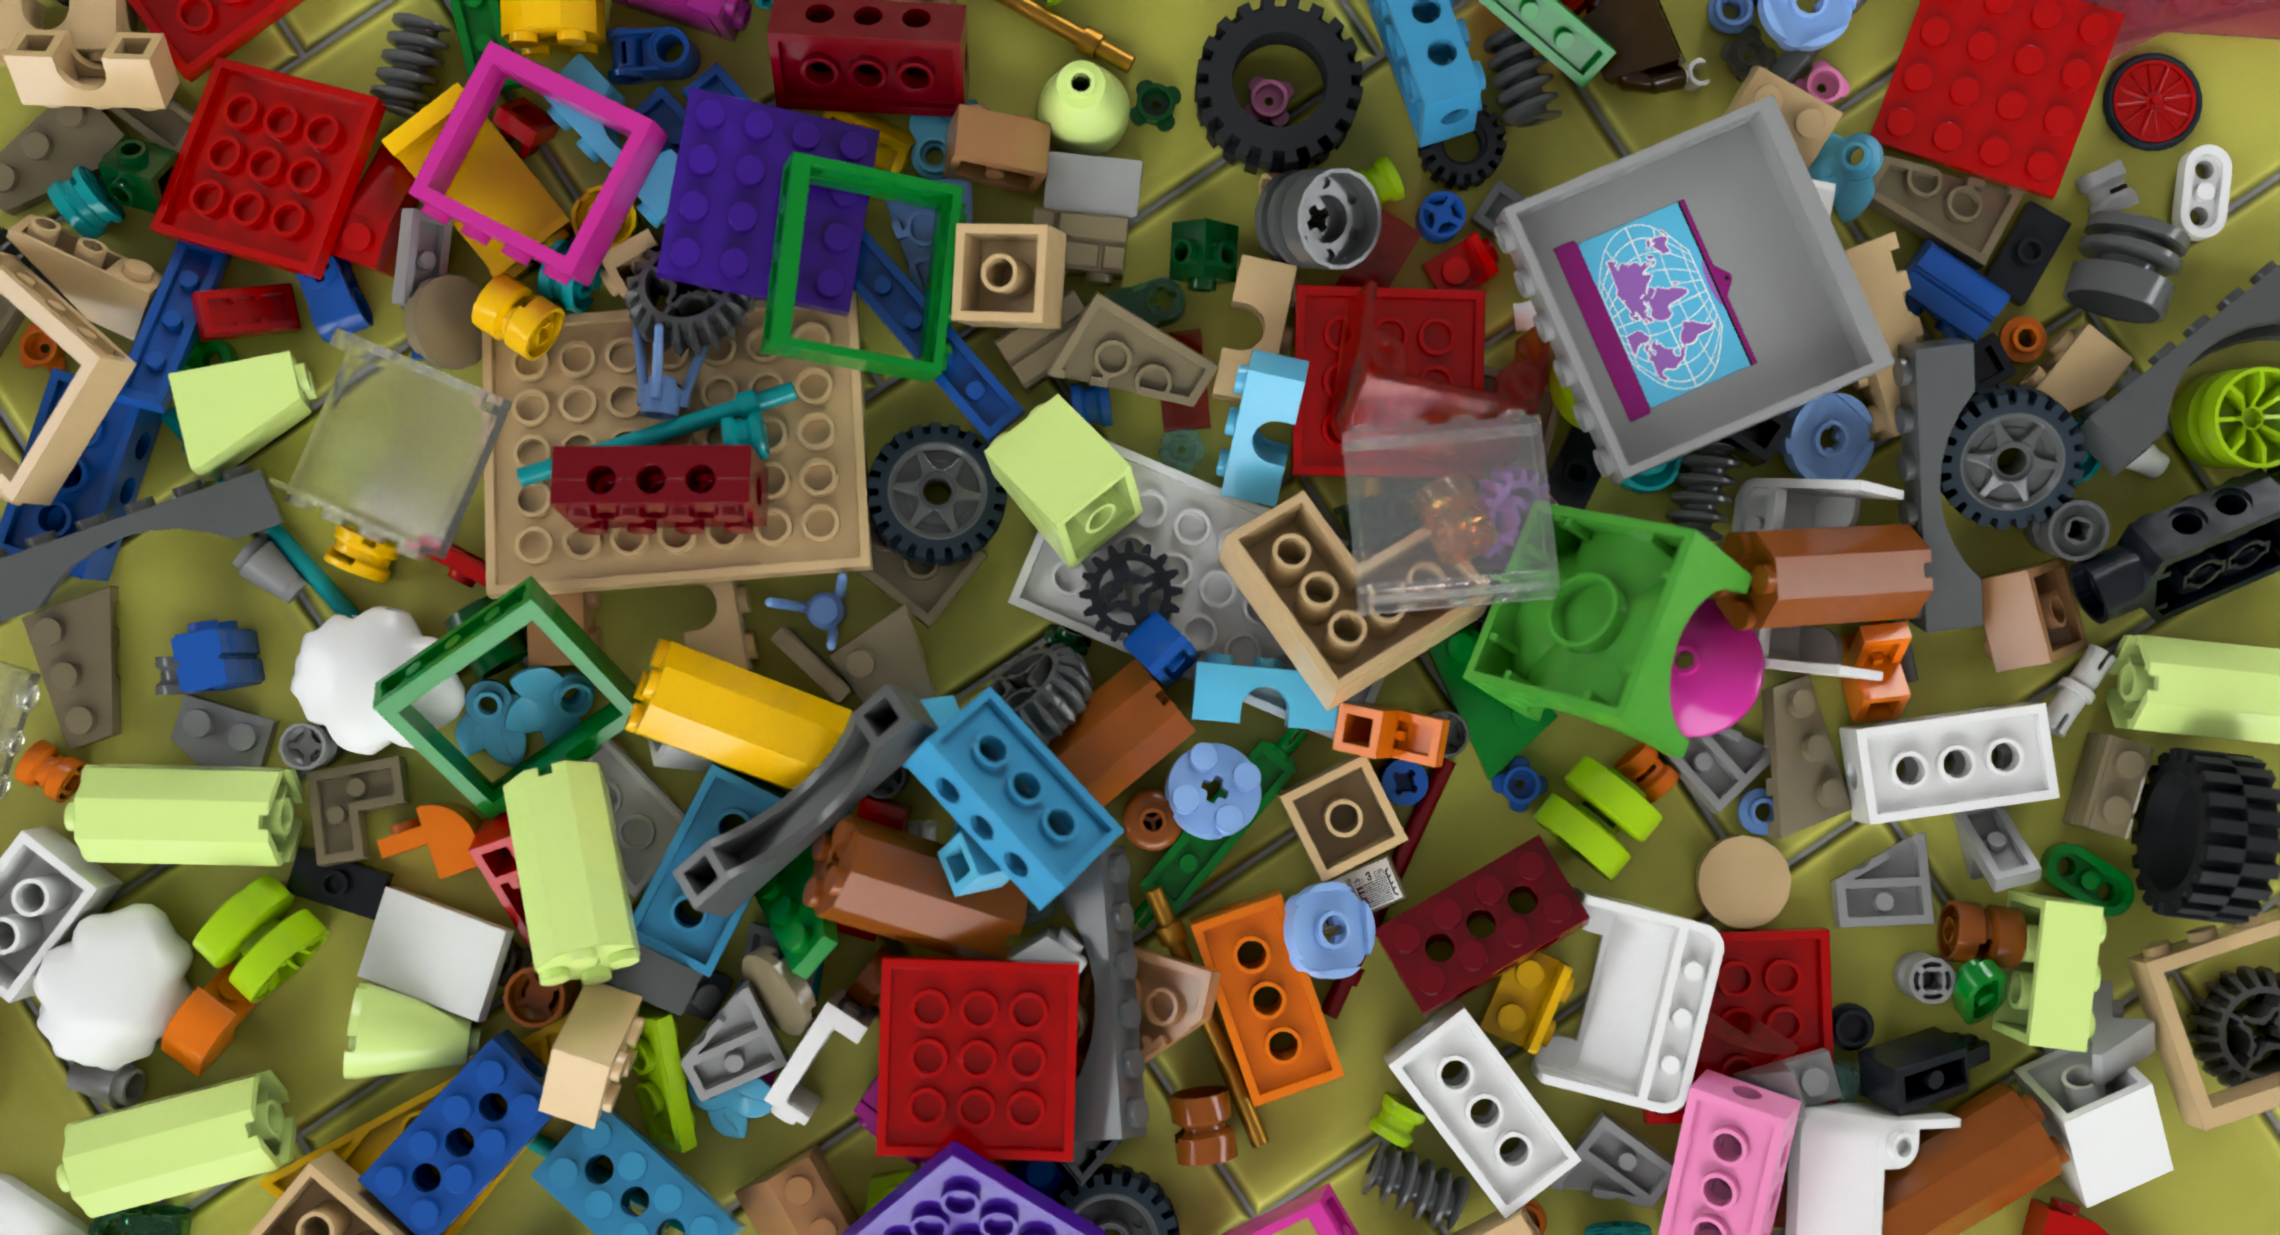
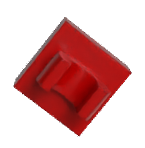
[492,97,560,160]

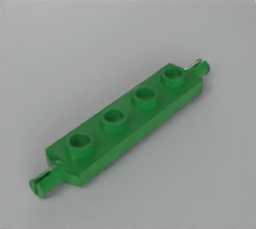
[1134,728,1308,930]

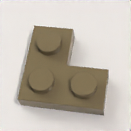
[306,756,411,867]

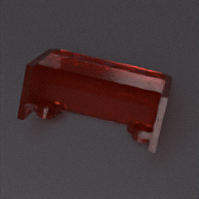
[1331,281,1550,473]

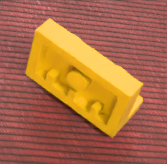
[1478,952,1575,1055]

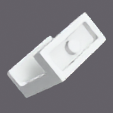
[764,987,877,1126]

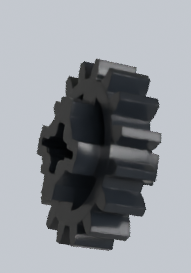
[1079,541,1183,642]

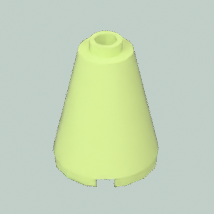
[1037,60,1130,156]
[343,983,482,1079]

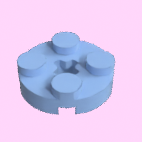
[1757,0,1857,52]
[1777,392,1874,480]
[1164,742,1262,840]
[1283,882,1376,979]

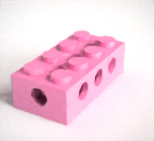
[1658,1069,1801,1235]

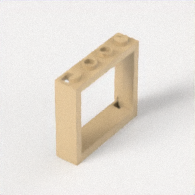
[0,252,137,506]
[2126,901,2280,1131]

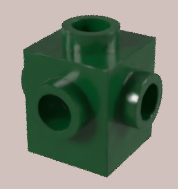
[98,135,178,214]
[1169,218,1239,292]

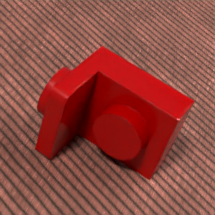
[1421,231,1500,290]

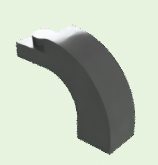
[607,942,734,1022]

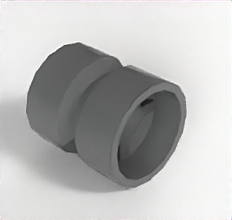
[2022,495,2110,561]

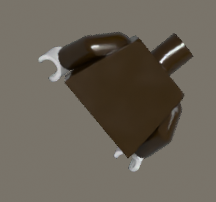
[1582,0,1710,95]

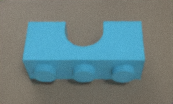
[1215,349,1309,507]
[1190,653,1338,731]

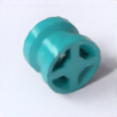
[721,411,770,460]

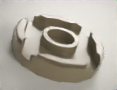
[404,274,482,370]
[742,946,817,1036]

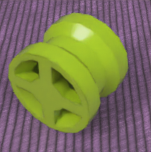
[1355,155,1406,207]
[1368,1092,1427,1149]

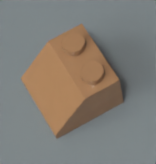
[1980,557,2088,672]
[734,1144,860,1235]

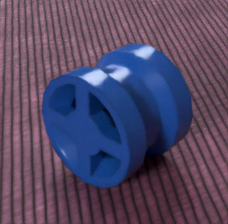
[1415,190,1466,244]
[1070,383,1113,427]
[1378,758,1428,806]

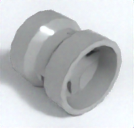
[2075,159,2141,215]
[278,722,342,770]
[1893,951,1956,1005]

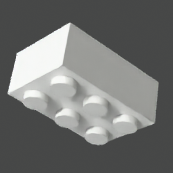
[0,826,123,1003]

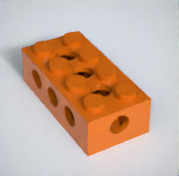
[1189,888,1345,1107]

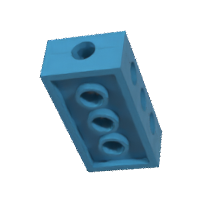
[1366,0,1486,148]
[904,686,1125,910]
[633,763,788,978]
[530,1108,746,1235]

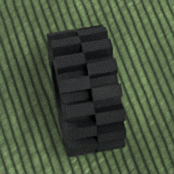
[1417,103,1507,191]

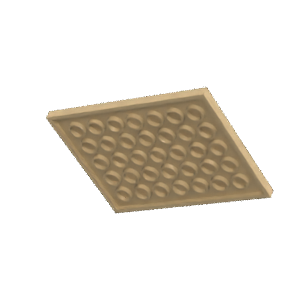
[482,292,873,599]

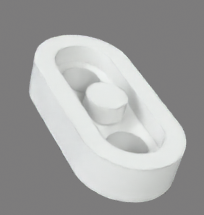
[2172,144,2233,241]

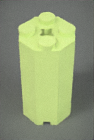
[2106,635,2280,745]
[503,761,641,986]
[64,763,304,866]
[56,1069,297,1218]

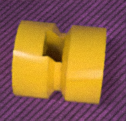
[471,274,565,361]

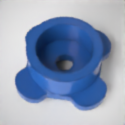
[1491,756,1548,812]

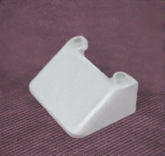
[1530,886,1724,1113]

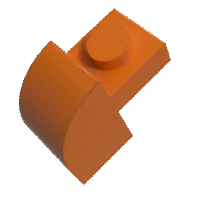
[1841,621,1912,724]
[1332,701,1450,768]
[376,802,482,880]
[161,961,263,1077]

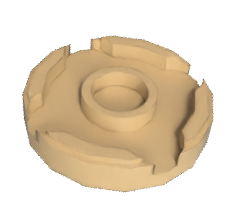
[1695,834,1792,929]

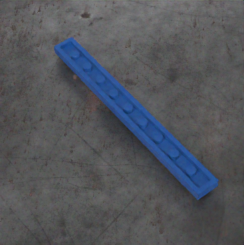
[681,62,1025,444]

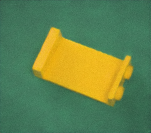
[381,82,572,279]

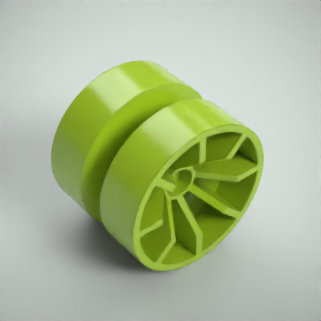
[2172,367,2280,469]
[1532,755,1663,881]
[192,874,330,1004]

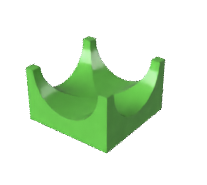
[1463,501,1753,759]

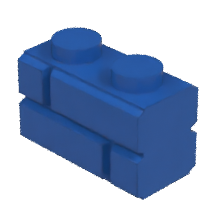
[1902,238,2011,343]
[171,620,265,693]

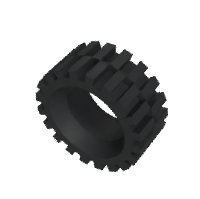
[1195,0,1364,175]
[2131,747,2280,924]

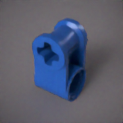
[606,26,701,85]
[295,255,374,343]

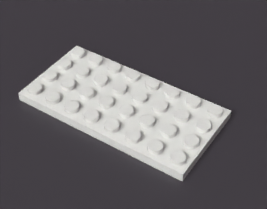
[1008,440,1385,740]

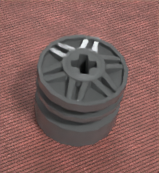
[1255,168,1382,270]
[2062,211,2191,324]

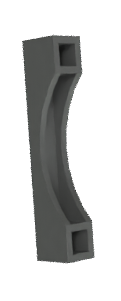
[2079,260,2280,477]
[1893,337,1983,633]
[0,463,285,622]
[672,682,939,917]
[1056,845,1149,1142]

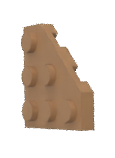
[1077,945,1221,1063]

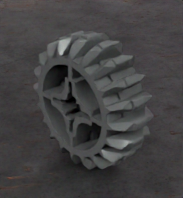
[625,238,755,357]
[982,642,1095,746]
[2185,965,2280,1088]

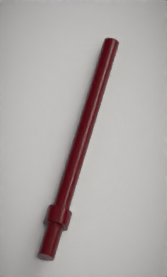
[1321,758,1456,1019]

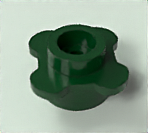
[1130,80,1181,132]
[1044,624,1092,656]

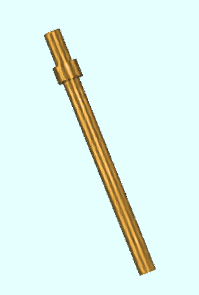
[995,0,1136,74]
[1144,885,1269,1148]

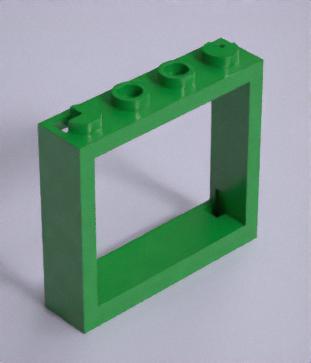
[760,151,967,383]
[373,576,641,820]

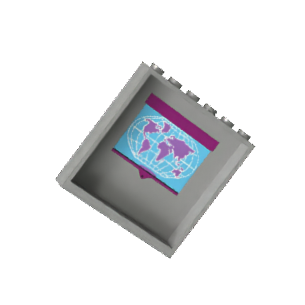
[1494,95,1895,486]

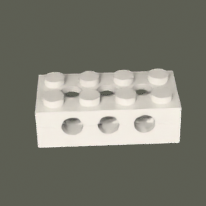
[1838,702,2060,825]
[1382,1000,1582,1219]

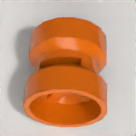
[15,740,87,803]
[1613,742,1680,804]

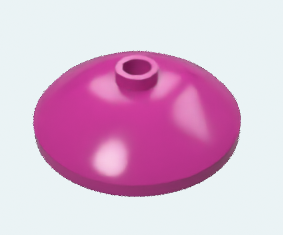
[1670,598,1765,738]

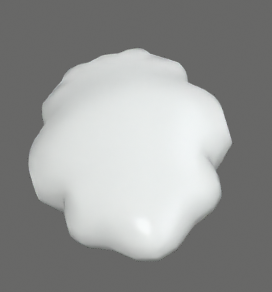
[290,606,466,755]
[33,903,194,1071]

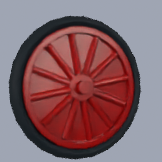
[2103,53,2202,151]

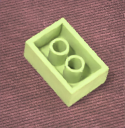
[1992,890,2107,1053]

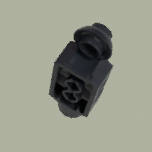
[2069,465,2280,624]

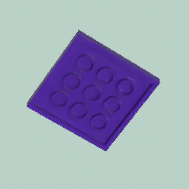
[656,87,880,317]
[841,1140,1106,1235]

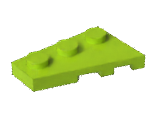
[630,1005,698,1154]

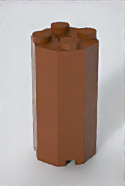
[1711,524,1933,631]
[1047,658,1196,807]
[802,814,1028,959]
[1882,1082,2070,1235]

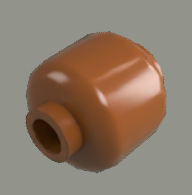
[1122,788,1182,851]

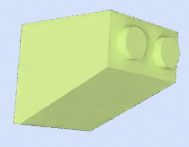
[168,351,318,481]
[984,394,1143,570]

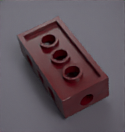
[767,0,970,117]
[550,445,769,535]
[1376,835,1590,1019]

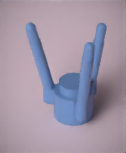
[632,323,709,420]
[765,572,848,650]

